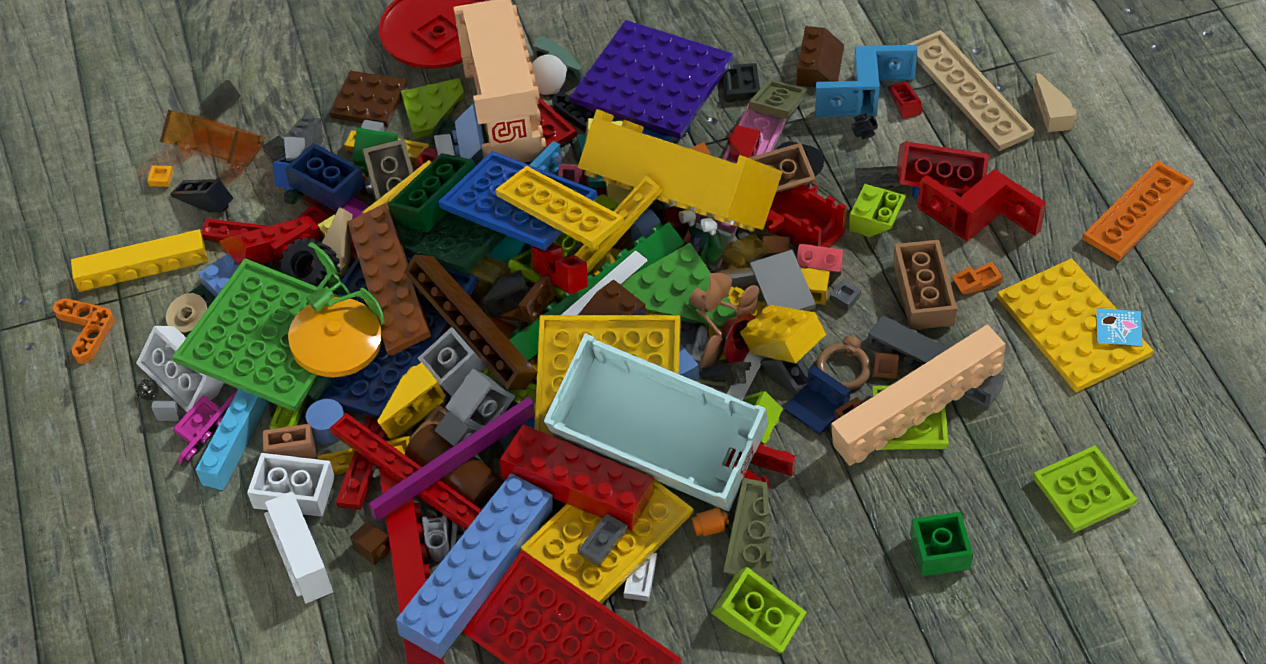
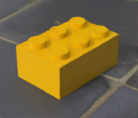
[740,305,826,363]

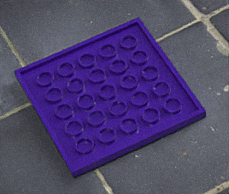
[570,20,733,139]

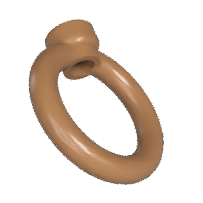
[816,336,871,391]

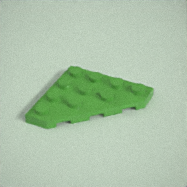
[620,243,737,329]

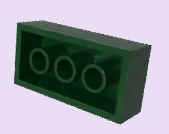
[387,153,475,233]

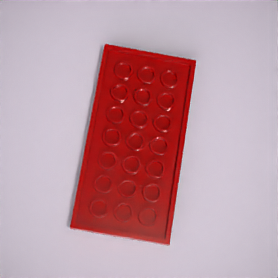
[463,550,684,664]

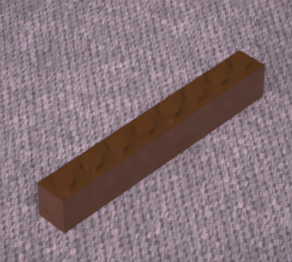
[404,254,537,390]

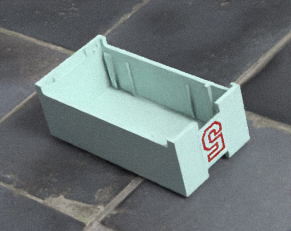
[544,333,768,512]

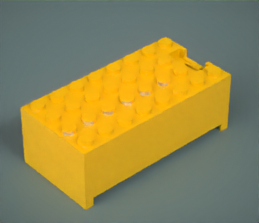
[577,109,782,232]

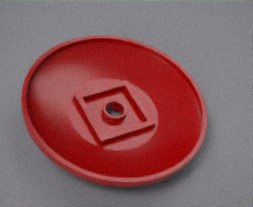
[379,0,489,69]

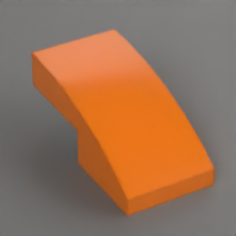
[951,261,1004,294]

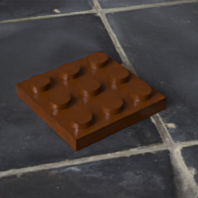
[330,71,408,127]

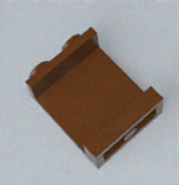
[483,271,556,323]

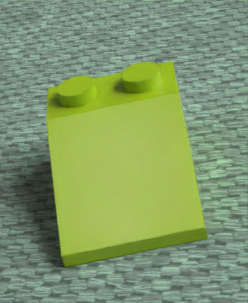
[711,567,807,654]

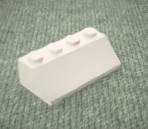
[136,326,224,413]

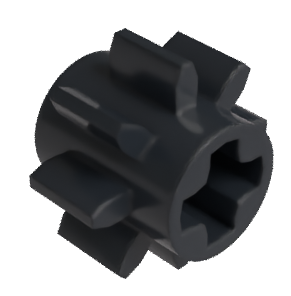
[852,113,878,140]

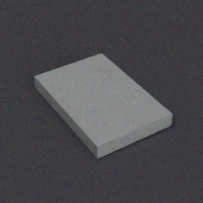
[750,250,816,311]

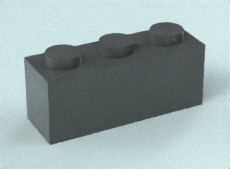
[284,115,323,161]

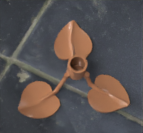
[689,273,759,371]

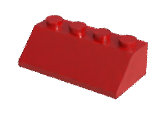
[897,141,990,194]
[220,216,320,265]

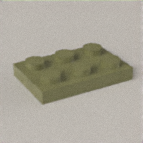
[748,79,808,119]

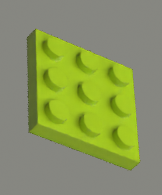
[872,386,949,450]
[1033,445,1137,533]

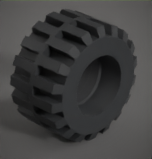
[278,238,340,288]

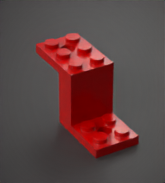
[917,169,1046,242]

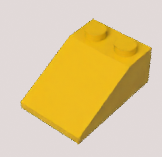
[378,362,448,440]

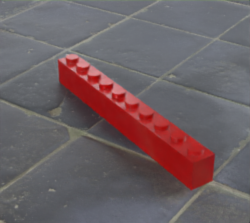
[379,468,445,664]

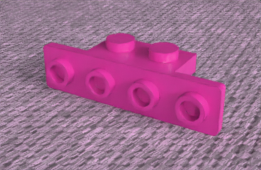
[173,389,238,464]

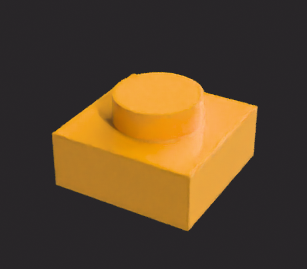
[147,165,174,187]

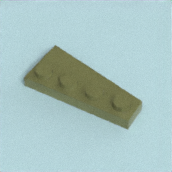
[723,478,772,585]

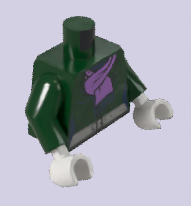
[679,210,732,266]

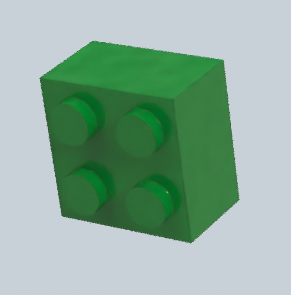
[910,512,973,577]

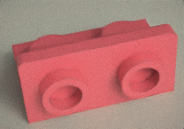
[797,244,843,273]

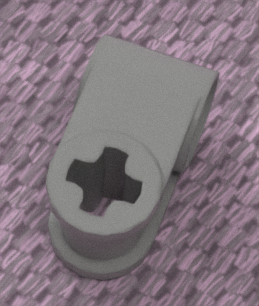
[422,514,450,562]

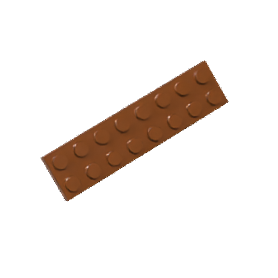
[348,203,431,356]

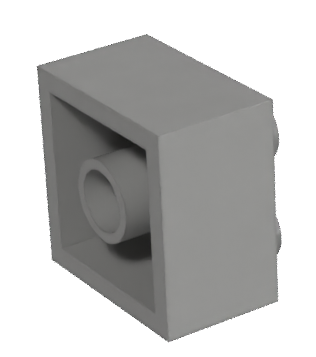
[418,327,487,396]
[446,369,515,430]

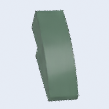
[532,36,582,84]

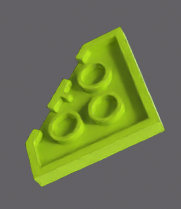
[401,78,465,138]

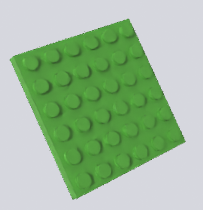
[173,259,342,412]

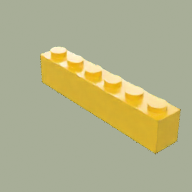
[71,229,208,292]

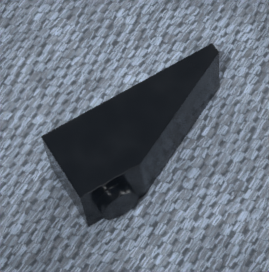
[170,179,233,213]

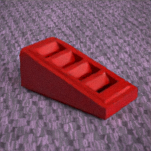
[887,81,922,119]

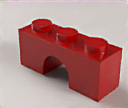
[531,242,588,294]

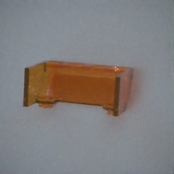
[160,110,266,170]

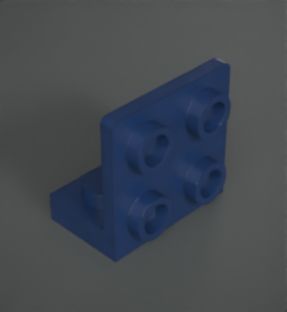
[784,365,851,435]

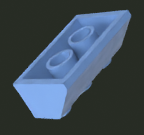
[452,104,484,166]

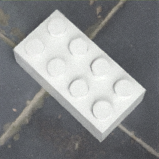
[264,491,333,604]

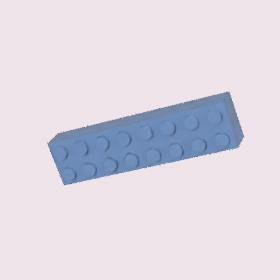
[396,473,553,659]

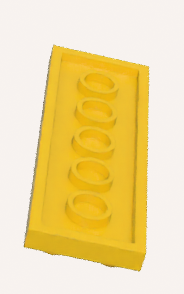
[495,166,624,249]

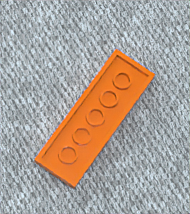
[1082,160,1194,262]

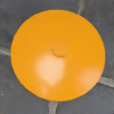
[288,297,382,377]

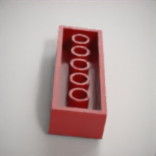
[500,424,654,531]

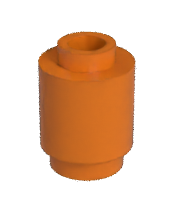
[691,507,729,537]

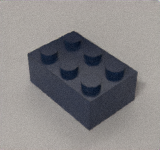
[285,143,365,211]

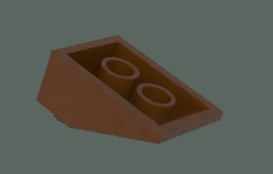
[578,279,646,315]

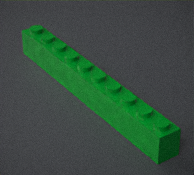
[509,222,685,361]

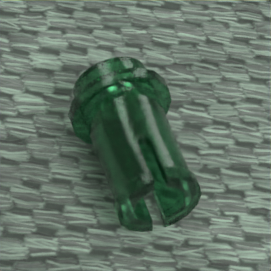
[307,375,334,401]

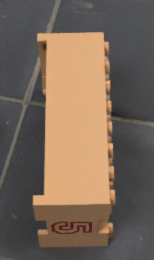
[454,0,546,163]

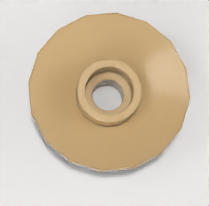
[166,293,208,334]

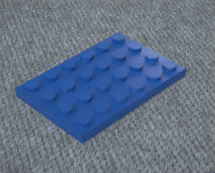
[438,151,597,250]

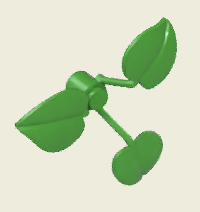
[306,242,385,325]

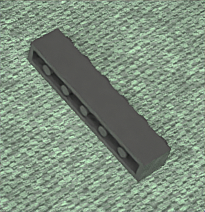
[867,315,1005,408]

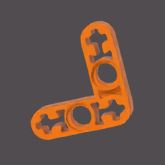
[53,299,115,364]

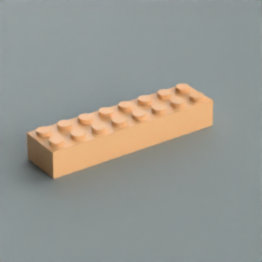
[831,324,1005,466]

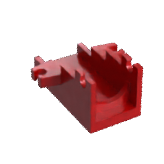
[763,183,847,248]

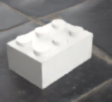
[247,453,335,517]

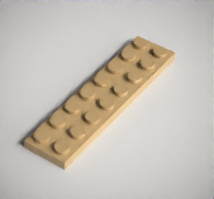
[907,30,1035,151]

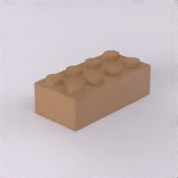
[893,240,957,330]

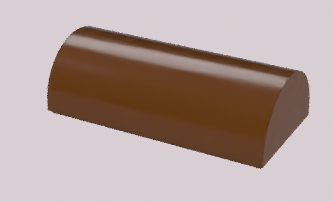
[405,424,505,508]

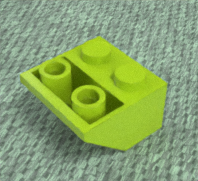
[849,184,906,237]

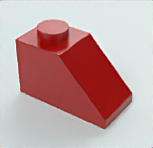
[727,125,760,163]

